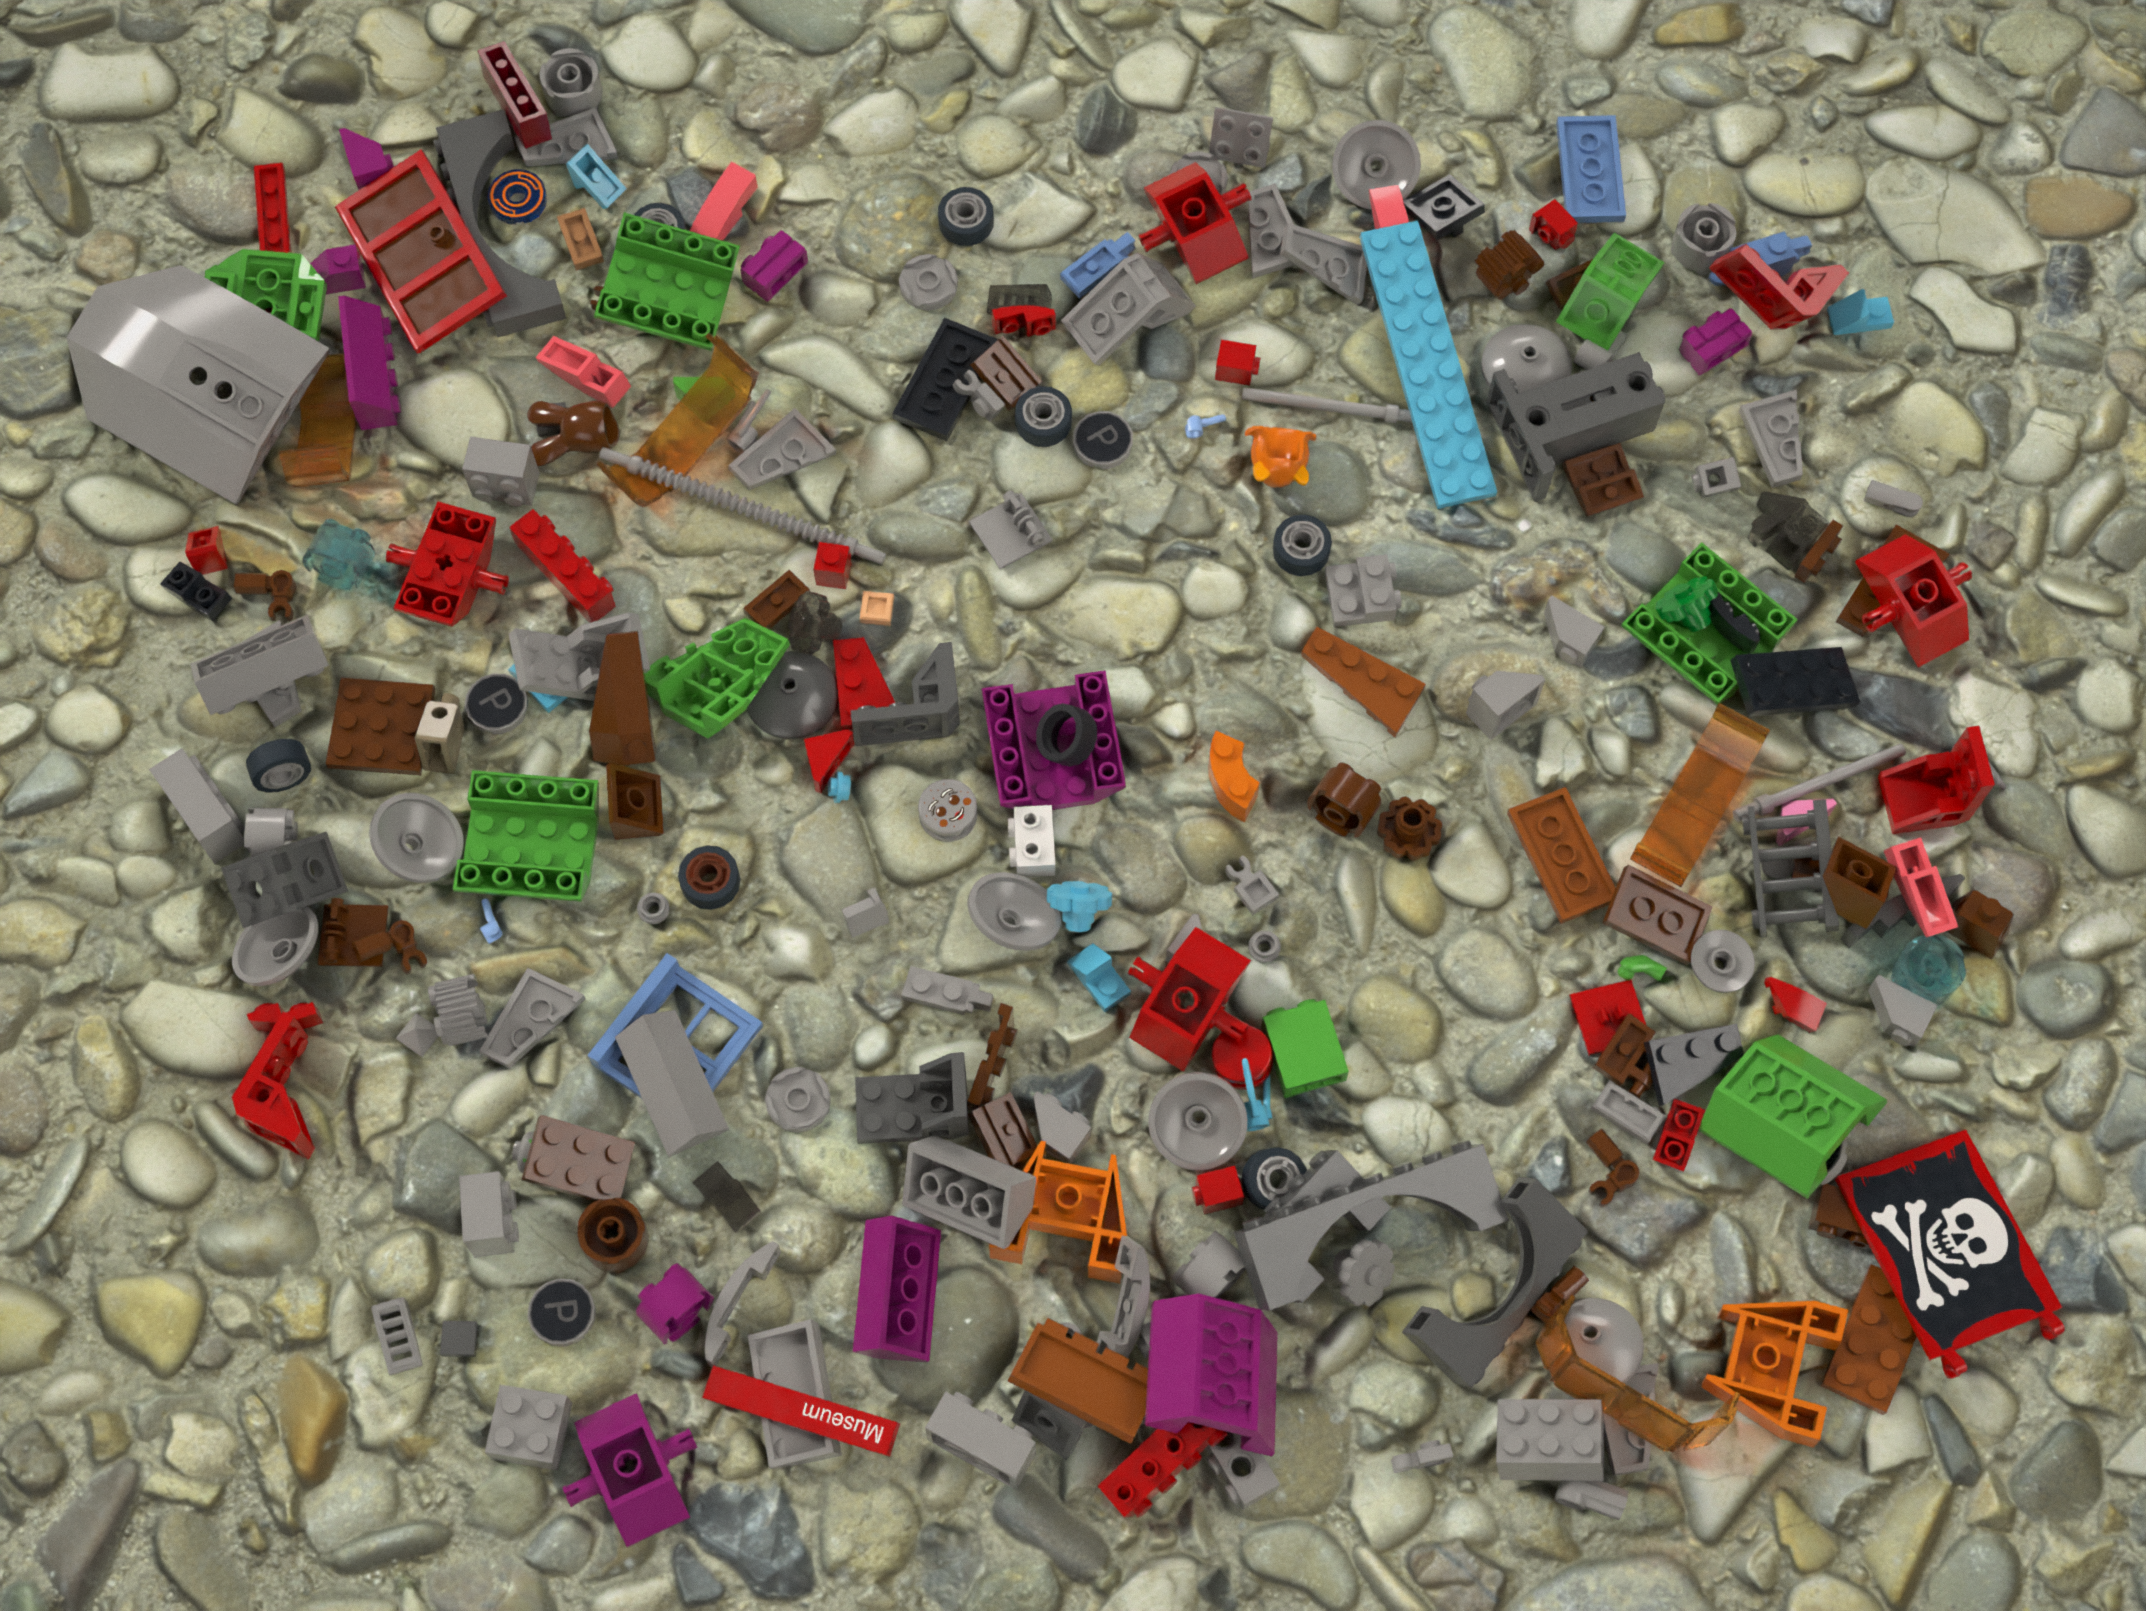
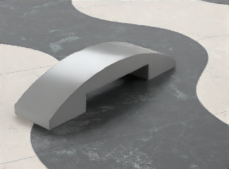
[1096,1236,1150,1358]
[705,1241,781,1367]

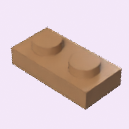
[557,208,604,271]

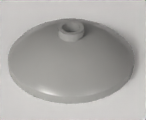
[1332,120,1421,210]
[1481,324,1572,393]
[369,793,464,883]
[967,872,1061,951]
[232,906,318,986]
[1148,1072,1248,1170]
[1541,1298,1644,1393]

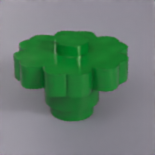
[1655,576,1718,632]

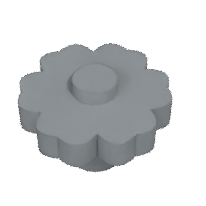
[1333,1239,1395,1306]

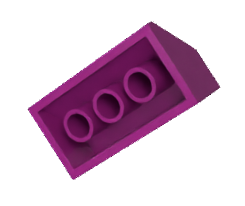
[338,295,401,431]
[853,1215,941,1362]

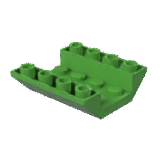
[594,212,740,351]
[1621,542,1798,705]
[453,770,599,902]
[1699,1034,1887,1199]

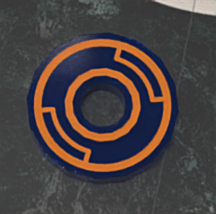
[487,169,547,225]

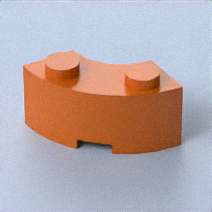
[1208,731,1260,823]

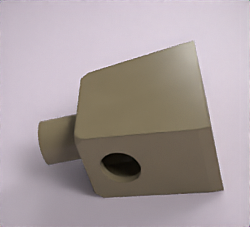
[415,693,464,774]

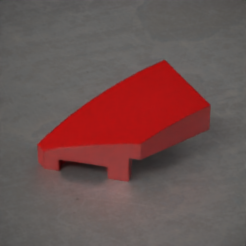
[1764,976,1827,1033]

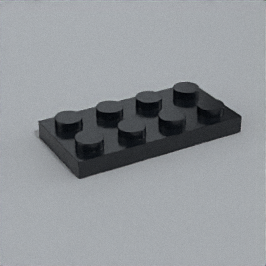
[892,317,998,441]
[1730,647,1860,717]

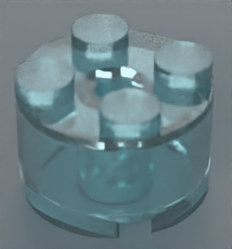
[302,519,375,590]
[1891,935,1966,1005]

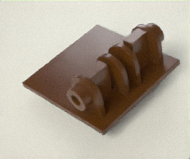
[318,898,389,967]

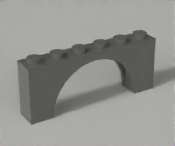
[1402,1177,1588,1388]

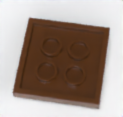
[325,678,436,776]

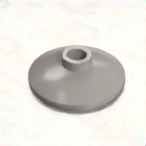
[1691,930,1755,993]

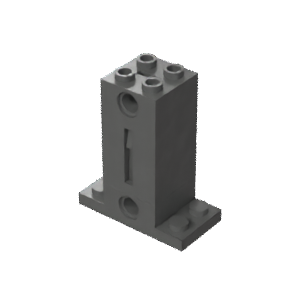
[1486,352,1665,502]

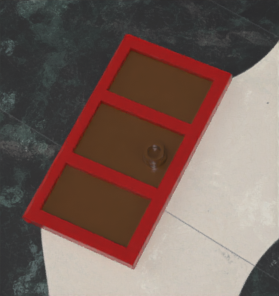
[335,149,507,353]

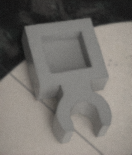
[1226,855,1279,916]
[1391,1440,1453,1473]

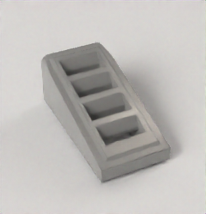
[371,1297,423,1376]

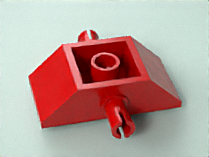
[1138,162,1252,284]
[385,501,509,627]
[1855,534,1972,668]
[1128,927,1252,1072]

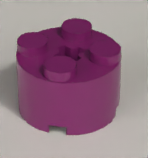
[636,1263,714,1344]

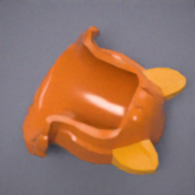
[1245,426,1317,488]

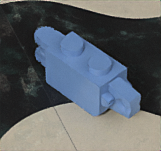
[1709,231,1812,287]

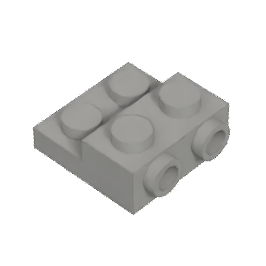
[1325,554,1401,627]

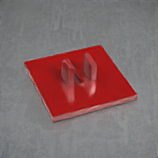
[1569,980,1646,1056]

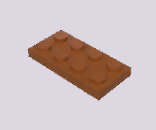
[1507,787,1616,924]
[1820,1264,1917,1415]

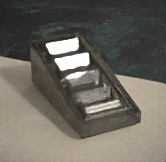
[986,284,1052,315]

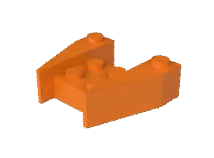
[989,1140,1127,1284]
[1701,1301,1848,1448]

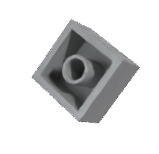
[462,437,540,506]
[459,1171,519,1258]
[485,1385,572,1470]

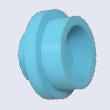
[828,771,851,803]

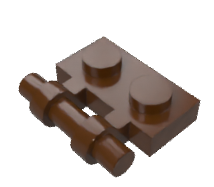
[1592,1014,1656,1099]

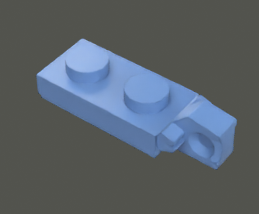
[1060,232,1135,299]

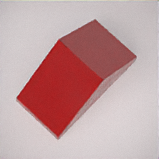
[185,526,228,575]
[804,729,855,794]

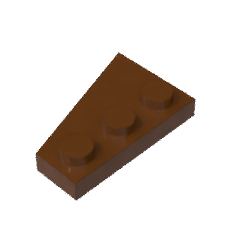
[967,1003,1018,1111]

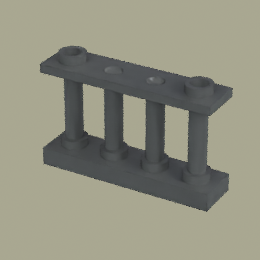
[1742,799,1839,938]

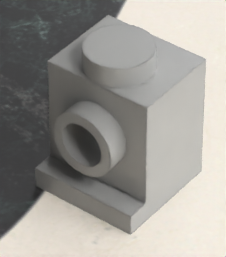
[1691,457,1741,498]

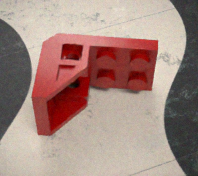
[1709,244,1849,330]
[1878,726,1995,834]
[232,1012,315,1160]

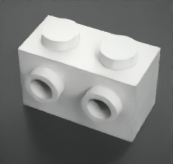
[1008,805,1055,877]

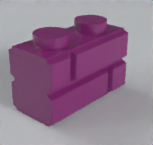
[740,230,808,302]
[1679,308,1752,375]

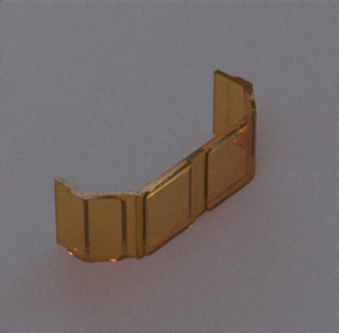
[597,333,759,508]
[279,353,357,487]
[1630,703,1770,887]
[1535,1295,1741,1453]

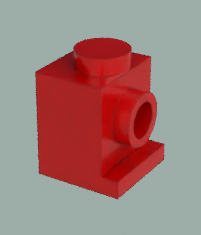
[1529,199,1578,251]

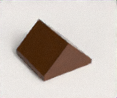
[606,763,664,840]

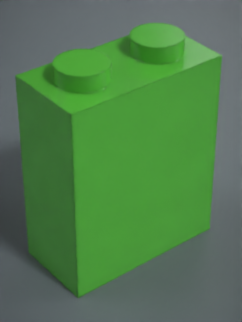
[1261,999,1349,1098]

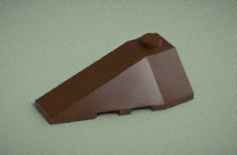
[589,630,657,766]

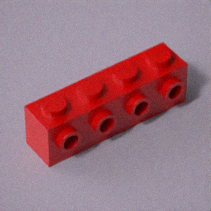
[509,509,616,623]
[1098,1422,1227,1518]

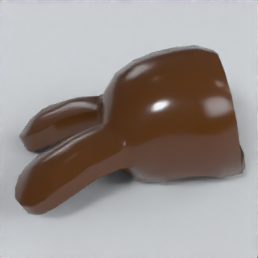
[527,401,620,466]

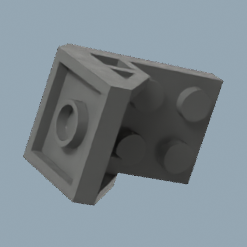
[851,642,960,746]
[855,1052,969,1144]

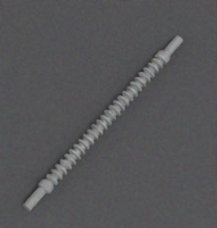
[599,447,886,565]

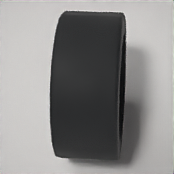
[1036,703,1097,767]

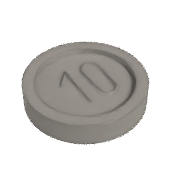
[1761,859,1794,880]

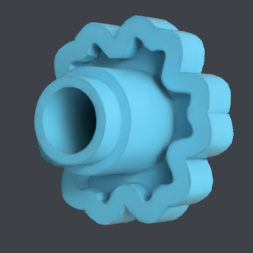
[1047,881,1112,932]

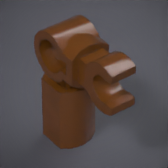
[234,570,297,621]
[351,920,427,974]
[1585,1129,1639,1208]
[1531,1266,1589,1325]

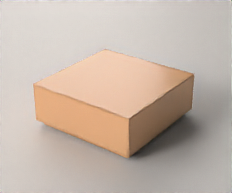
[860,591,894,626]

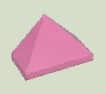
[1776,799,1837,846]

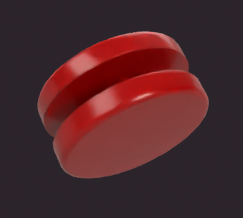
[1212,1026,1273,1090]

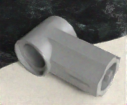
[1555,1480,1629,1520]

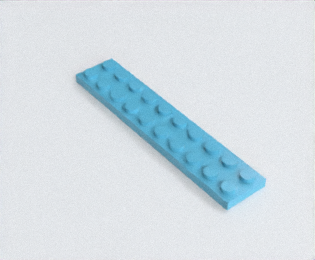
[1359,220,1497,509]

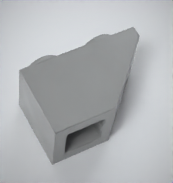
[1033,1091,1091,1164]

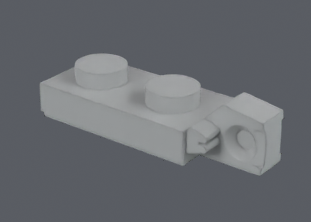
[901,966,994,1015]

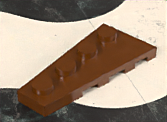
[1836,524,1950,637]

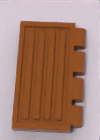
[1008,1318,1148,1444]

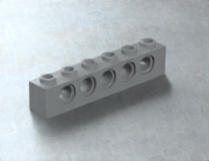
[1136,1321,1280,1510]

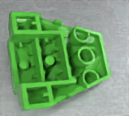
[645,618,790,739]

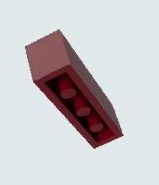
[477,41,552,149]

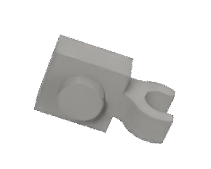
[953,370,1005,422]

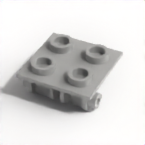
[1209,107,1273,168]
[969,490,1053,569]

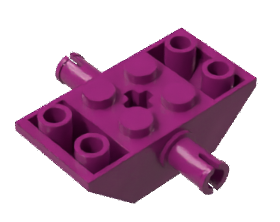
[562,1393,698,1548]

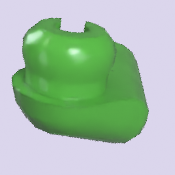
[1617,955,1667,982]

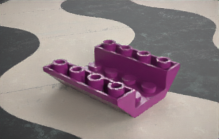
[981,670,1126,810]
[1145,1294,1278,1457]

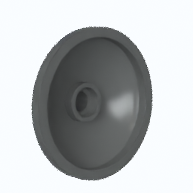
[747,651,838,739]

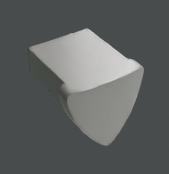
[842,887,889,938]

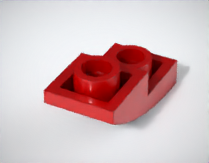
[992,305,1056,337]
[246,1002,323,1032]
[1652,1099,1705,1172]

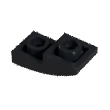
[160,561,232,622]
[1708,592,1760,654]

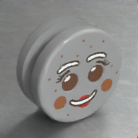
[918,779,978,842]

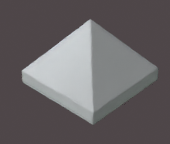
[396,1013,438,1057]

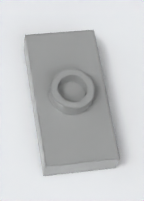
[1591,1080,1666,1145]

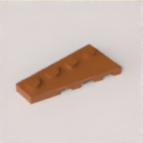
[1301,627,1426,738]

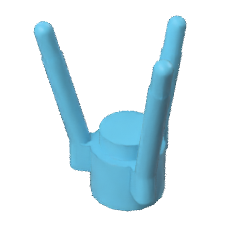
[1242,1058,1272,1132]

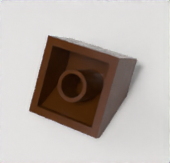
[1823,837,1896,929]

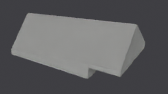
[615,1010,729,1157]

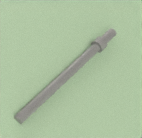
[1242,388,1412,423]
[1733,743,1906,822]

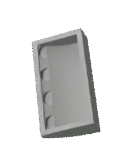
[747,1319,842,1469]

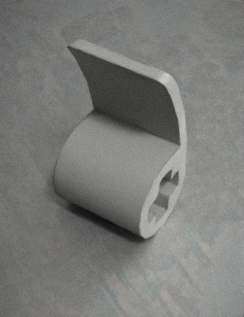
[1574,331,1626,370]

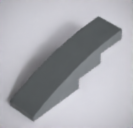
[1841,874,1965,948]

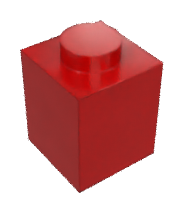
[1215,339,1261,386]
[813,542,852,589]
[1191,1166,1244,1215]

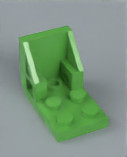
[1556,233,1665,350]

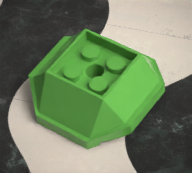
[205,249,327,342]

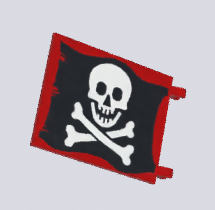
[1835,1129,2065,1379]

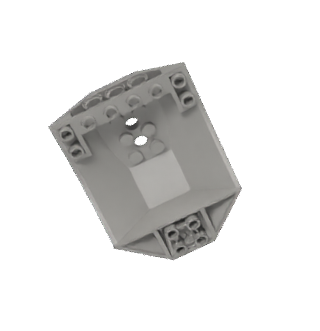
[66,265,331,505]

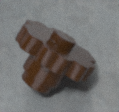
[1377,796,1442,861]

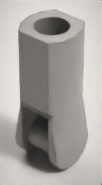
[1864,480,1923,517]

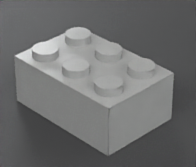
[149,748,245,864]
[925,1392,1036,1490]
[1496,1399,1604,1481]

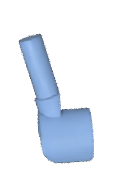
[1185,414,1226,439]
[480,898,503,944]

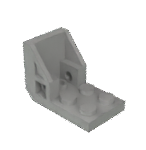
[1061,253,1196,366]
[509,612,650,701]

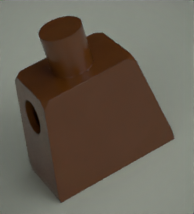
[1946,890,2014,959]

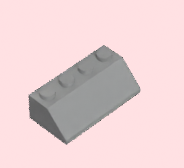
[191,615,329,715]
[902,1135,1036,1249]

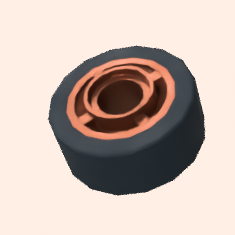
[678,845,741,910]

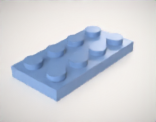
[1556,115,1626,223]

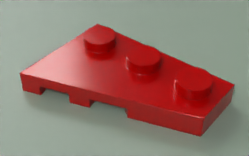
[833,637,896,730]

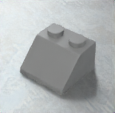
[1466,671,1546,740]

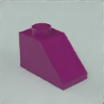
[339,128,394,190]
[310,244,366,295]

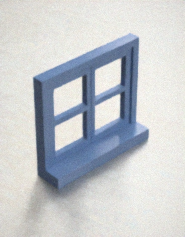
[588,953,763,1100]

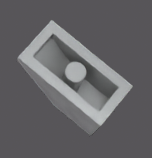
[1544,595,1604,667]
[1868,975,1938,1047]

